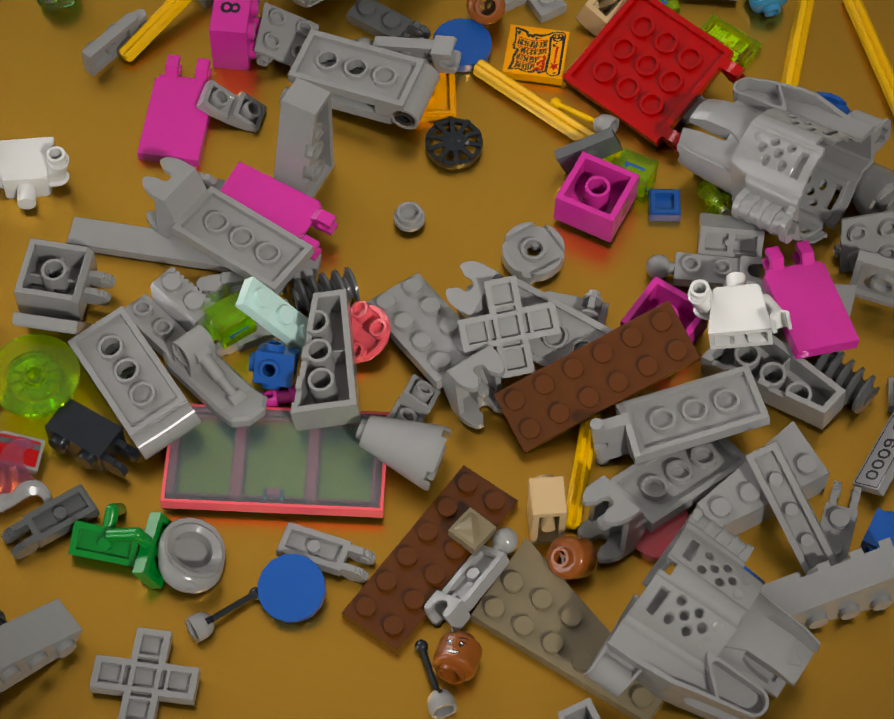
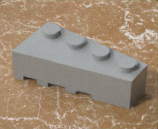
[274,77,335,198]
[290,289,361,431]
[696,421,829,536]
[761,537,894,629]
[0,598,83,693]

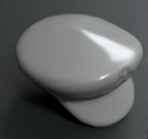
[158,517,226,594]

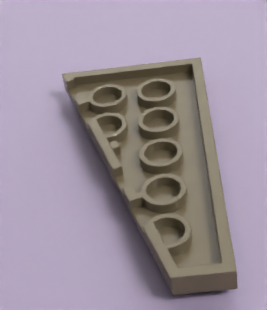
[471,537,664,719]

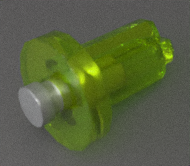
[696,180,732,215]

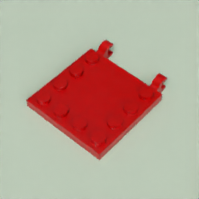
[562,0,746,154]

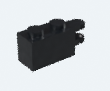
[45,397,141,478]

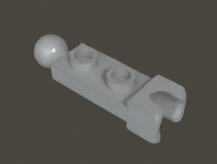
[355,35,461,74]
[646,252,763,289]
[424,527,519,632]

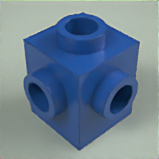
[249,340,300,390]

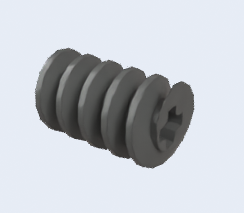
[290,267,360,315]
[811,351,880,414]

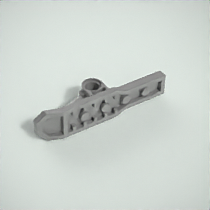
[125,294,267,428]

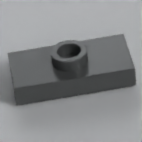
[554,128,623,173]

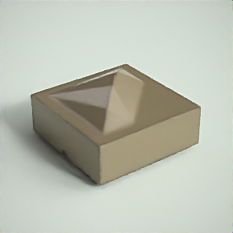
[448,507,496,555]

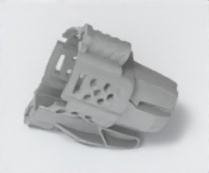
[677,77,891,244]
[583,506,821,719]

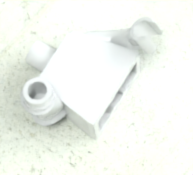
[0,137,69,209]
[687,272,792,350]

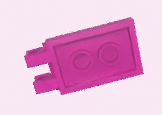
[137,54,212,167]
[220,161,338,261]
[762,240,859,359]

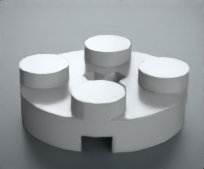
[502,222,565,285]

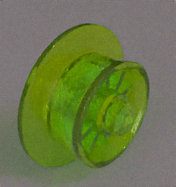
[0,334,81,419]

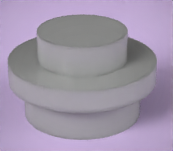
[394,202,425,232]

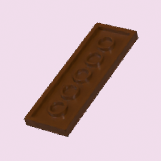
[494,300,701,453]
[342,465,518,655]

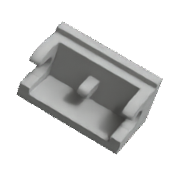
[698,213,765,259]

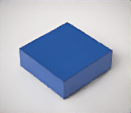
[648,189,681,221]

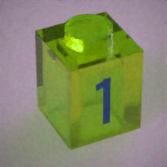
[611,148,659,202]
[203,291,257,349]

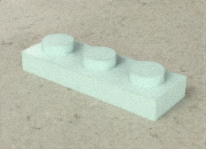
[235,277,308,355]

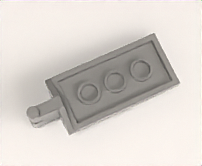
[590,365,770,465]

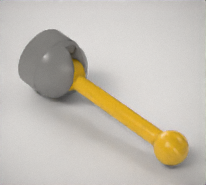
[549,97,619,133]

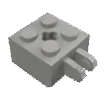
[14,238,116,322]

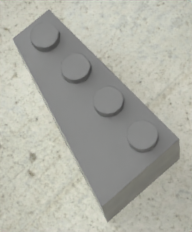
[701,334,846,429]

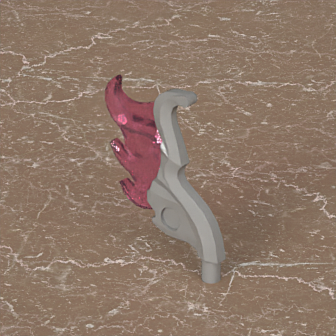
[0,438,52,513]

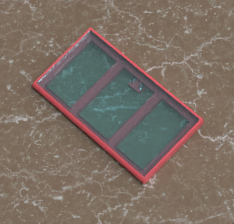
[160,403,389,518]

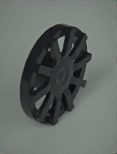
[425,117,483,169]

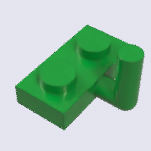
[68,503,140,567]
[106,512,172,589]

